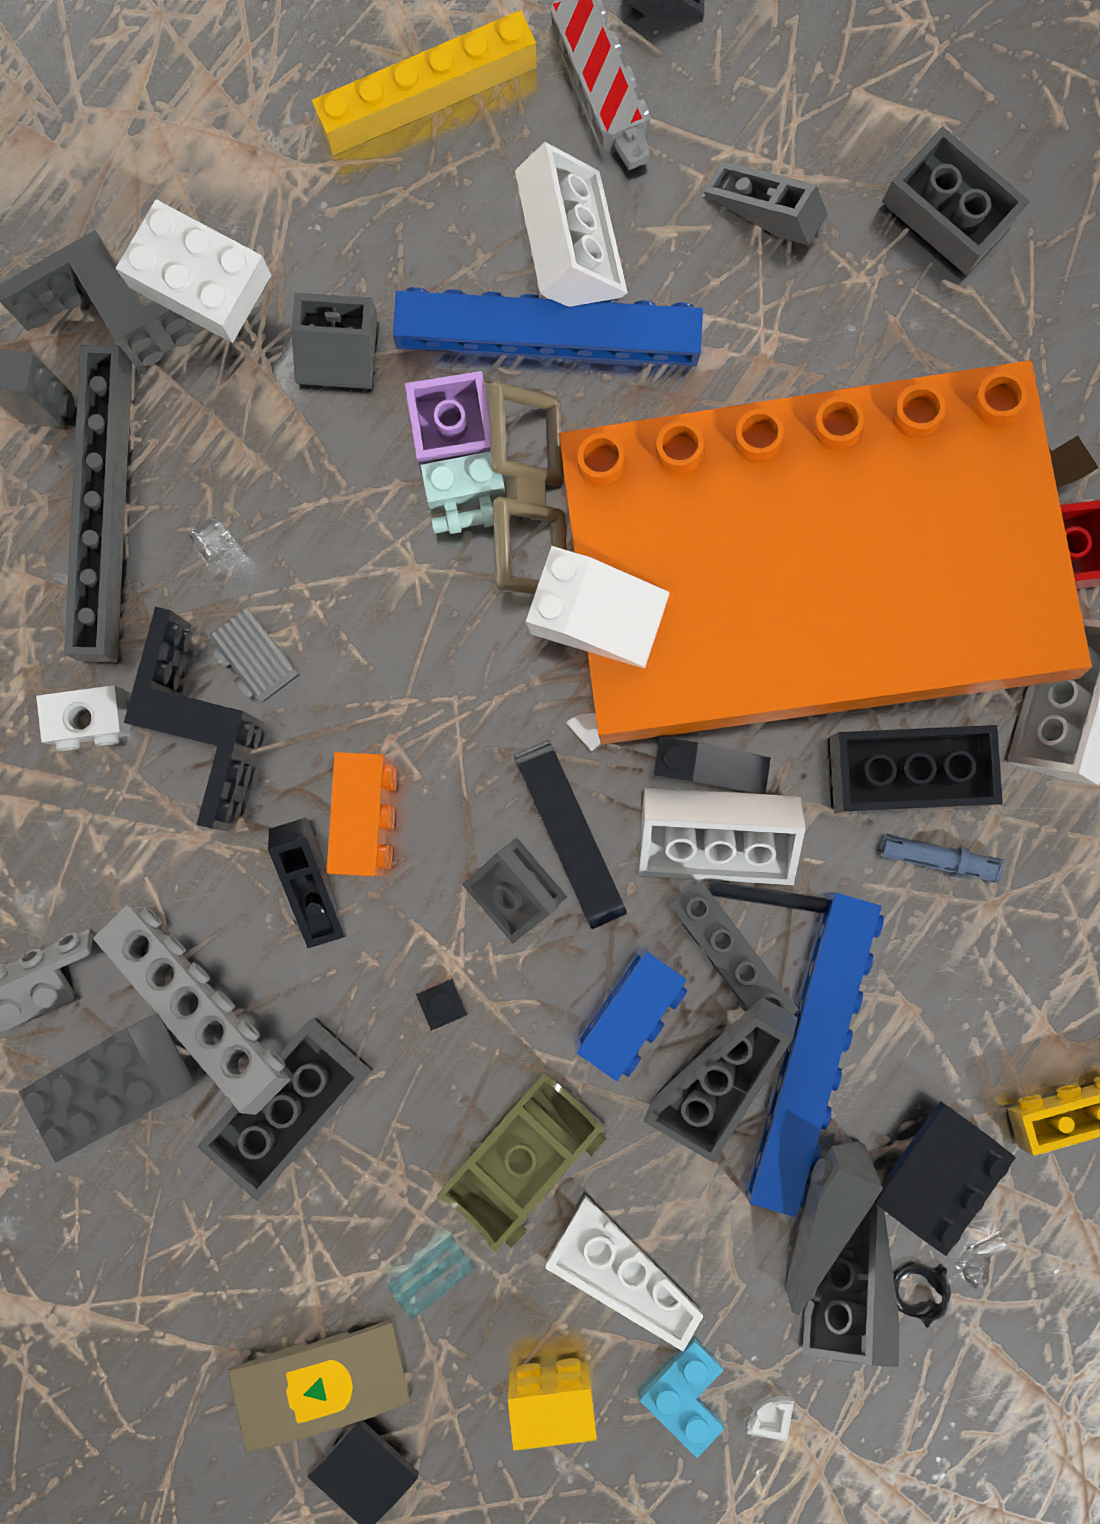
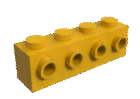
[1007,1076,1100,1156]

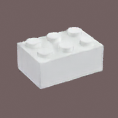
[115,199,271,343]

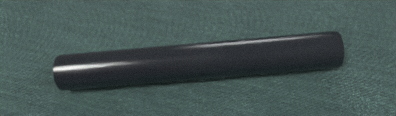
[708,880,827,913]

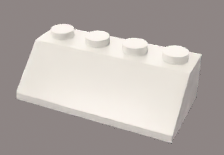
[515,142,628,307]
[1007,619,1100,786]
[638,787,806,885]

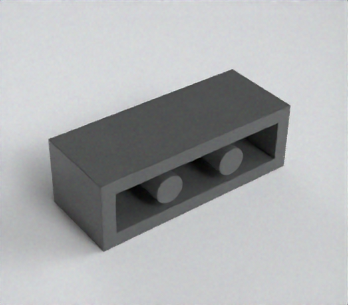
[0,348,75,429]

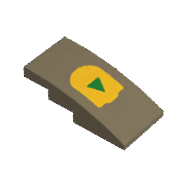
[227,1320,411,1453]

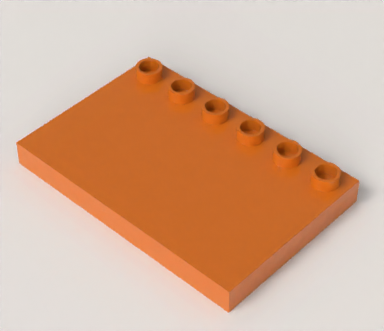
[559,360,1092,745]

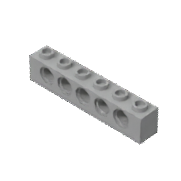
[93,904,291,1115]

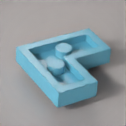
[638,1337,725,1458]

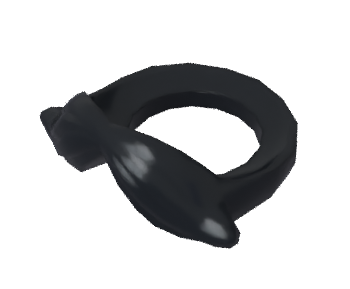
[894,1264,951,1328]

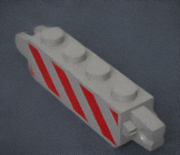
[550,0,650,170]

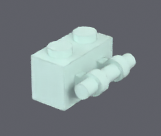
[420,451,510,534]

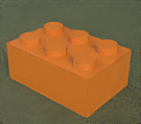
[327,752,397,877]

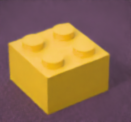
[507,1358,597,1451]

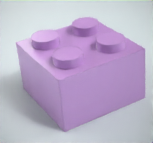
[405,371,491,472]

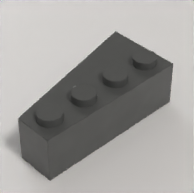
[643,997,798,1163]

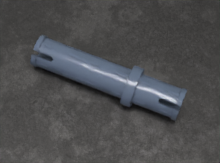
[880,833,1004,883]

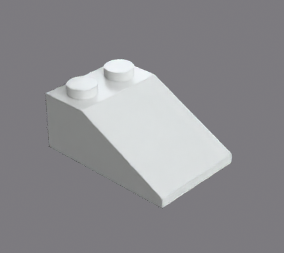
[526,546,670,669]

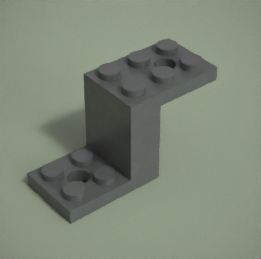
[0,230,205,369]

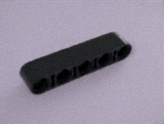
[513,740,627,930]

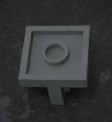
[462,838,567,944]

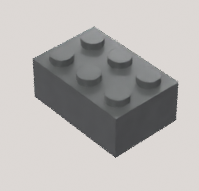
[882,126,1030,276]

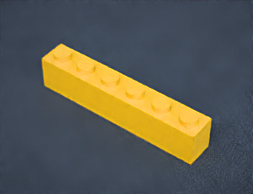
[312,10,537,156]

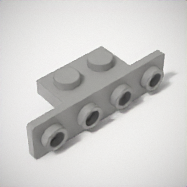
[0,930,93,1033]

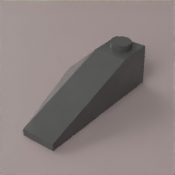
[785,1141,883,1315]
[803,1203,900,1367]

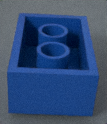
[575,948,687,1082]

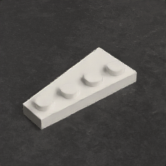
[545,1195,703,1352]

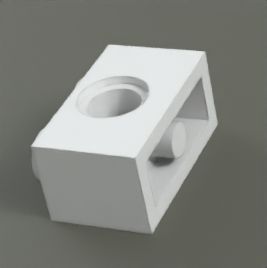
[36,685,131,751]

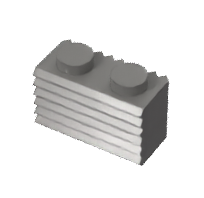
[209,608,298,702]

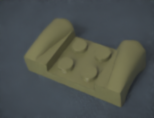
[437,1072,607,1252]

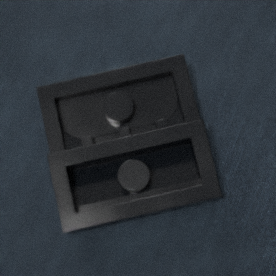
[307,1420,419,1524]

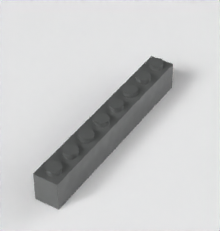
[64,345,132,662]

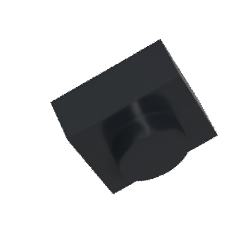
[416,978,468,1031]

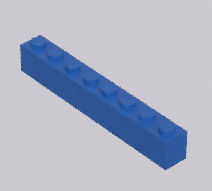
[393,287,703,366]
[745,892,884,1218]

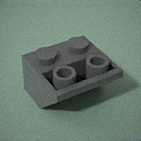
[291,293,377,389]

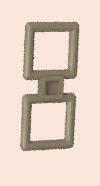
[488,381,566,595]

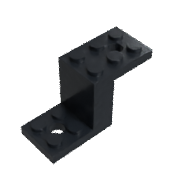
[124,606,262,831]

